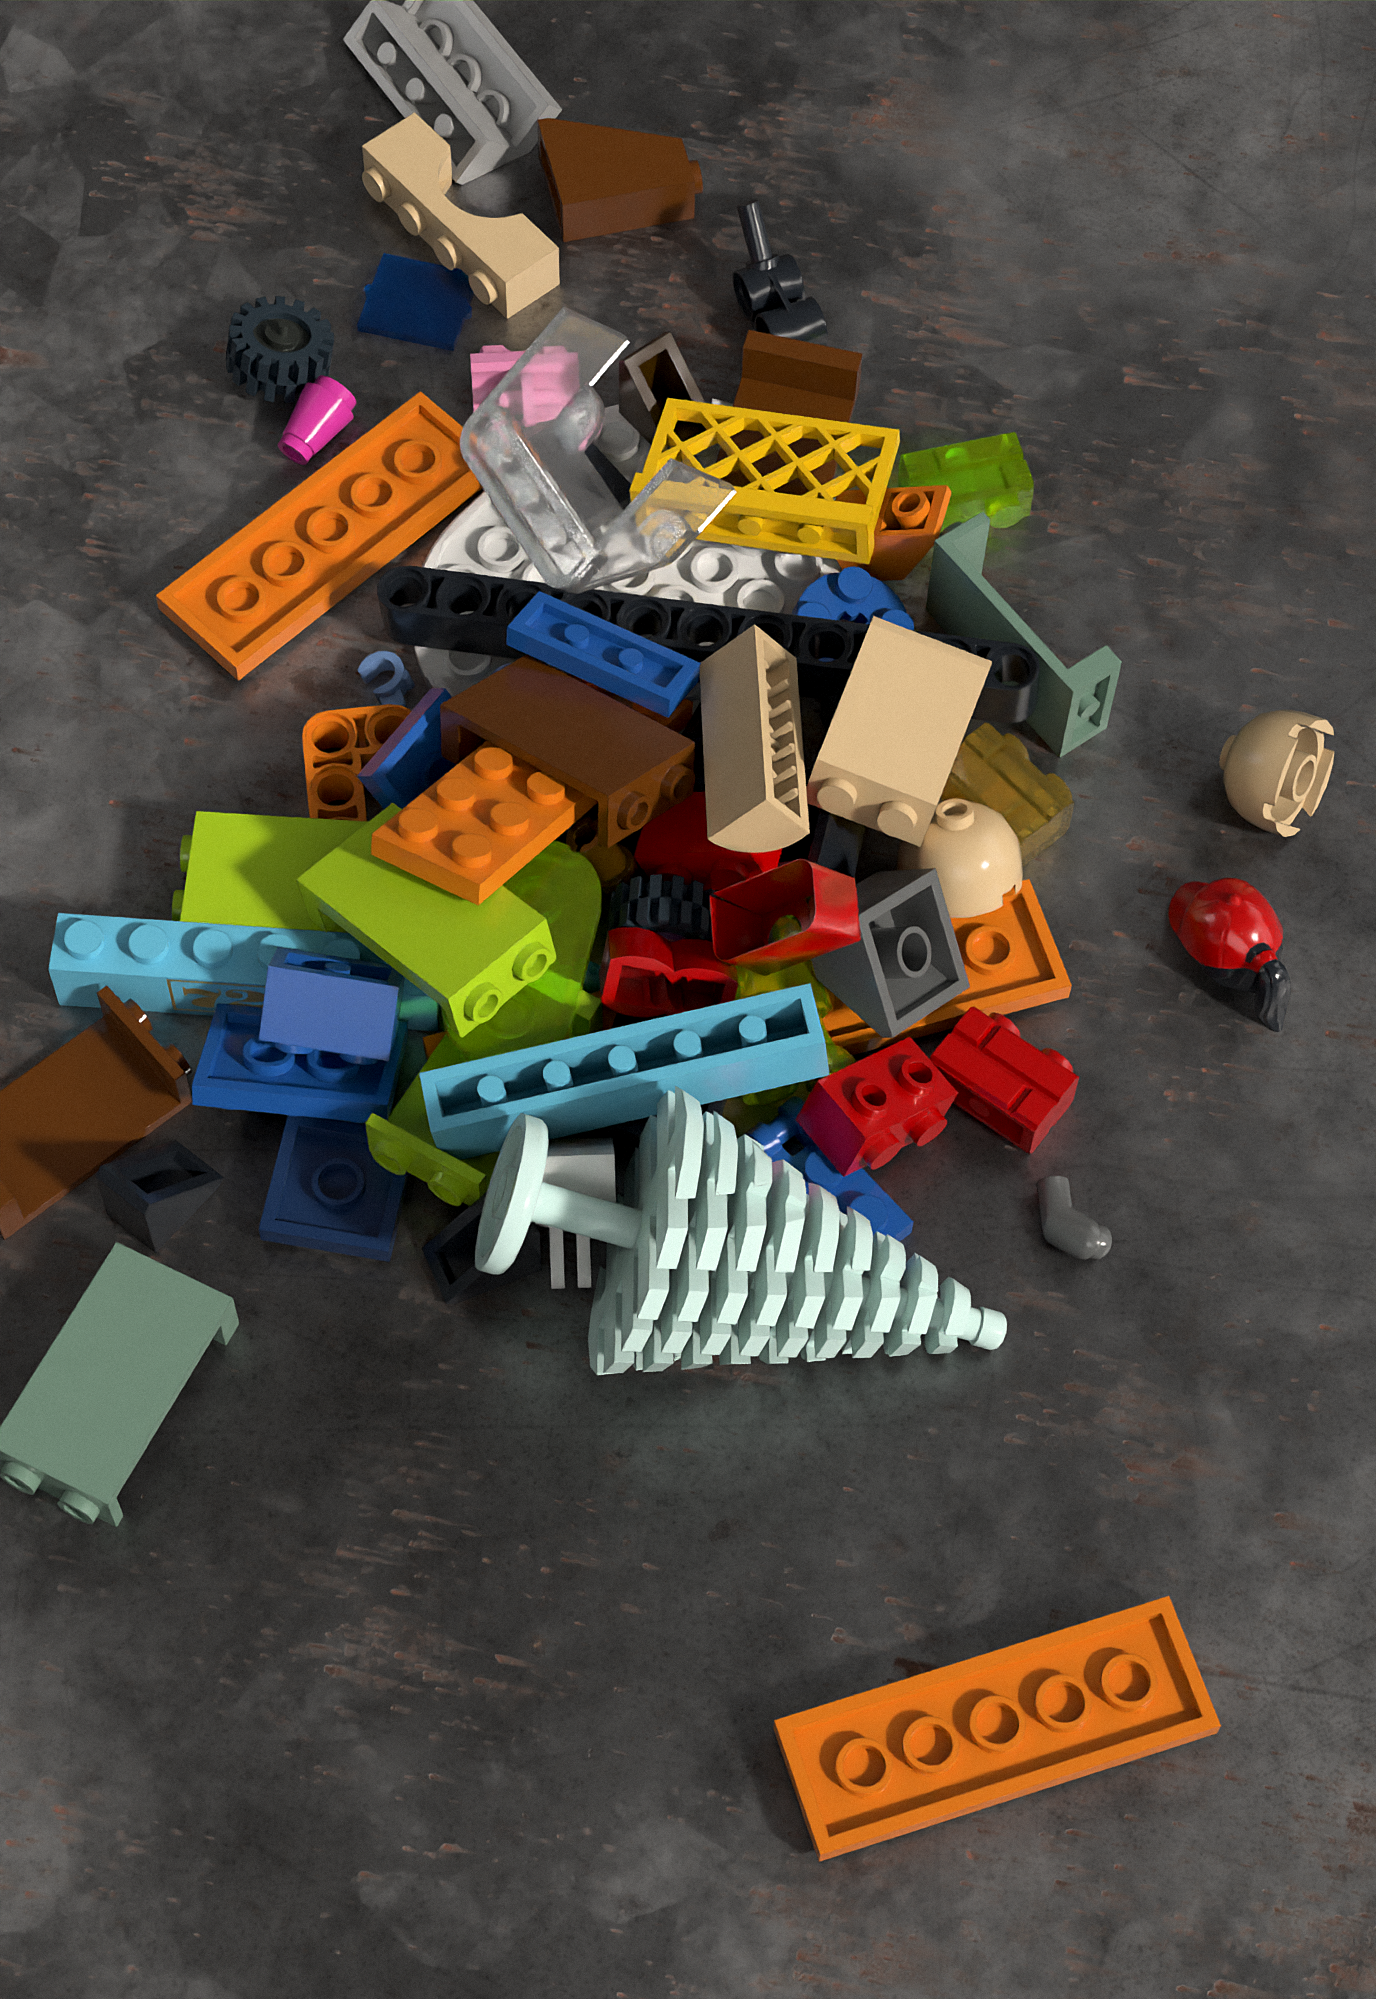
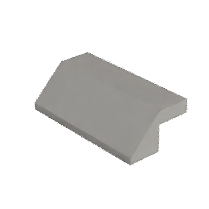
[343,0,562,185]

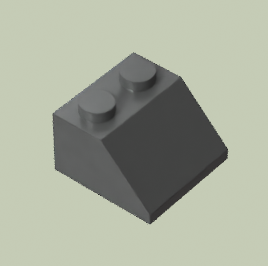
[799,868,970,1038]

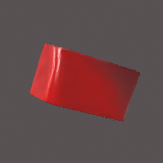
[709,859,861,976]

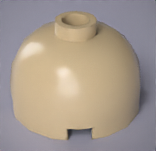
[1219,709,1334,837]
[897,799,1023,918]

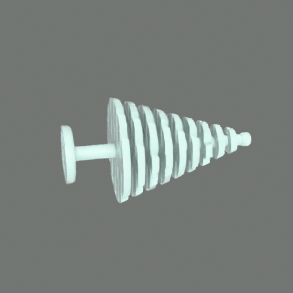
[475,1086,1007,1375]

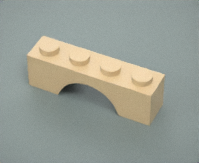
[362,112,560,319]

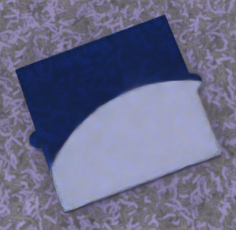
[357,253,474,351]

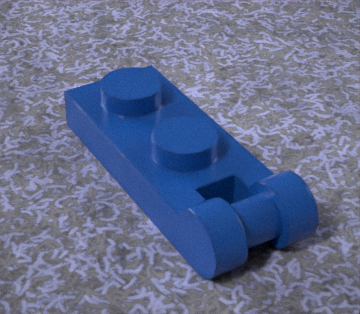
[744,1096,914,1242]

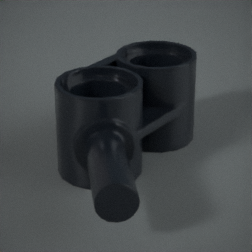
[733,200,828,346]

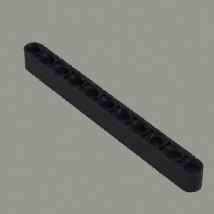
[377,565,1040,723]

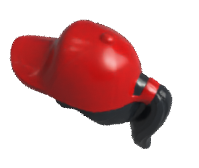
[1168,878,1291,1032]

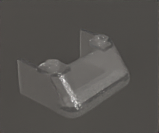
[460,306,737,594]

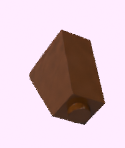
[537,118,703,242]

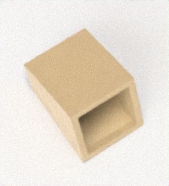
[806,616,992,847]

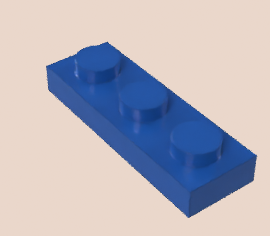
[506,591,701,718]

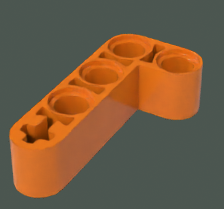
[302,704,411,822]

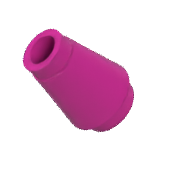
[277,375,356,465]

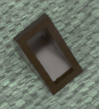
[619,332,707,466]

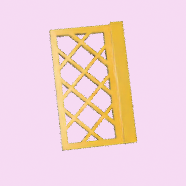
[629,398,900,564]

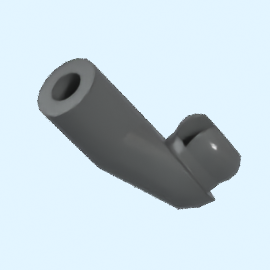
[1036,1176,1112,1260]

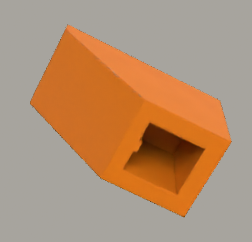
[835,485,952,581]

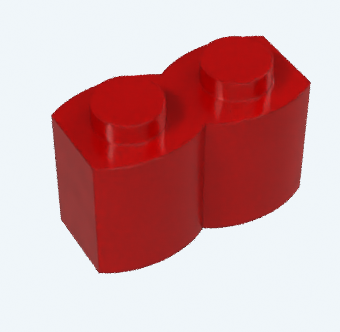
[599,927,739,1017]

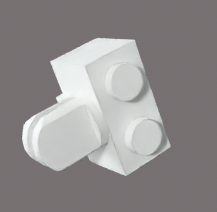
[535,1137,616,1289]

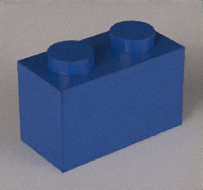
[259,947,405,1065]

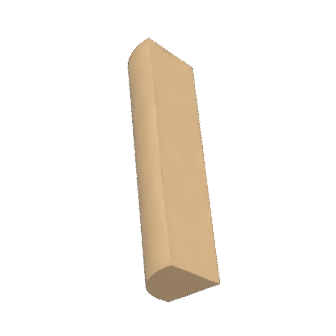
[700,624,810,853]

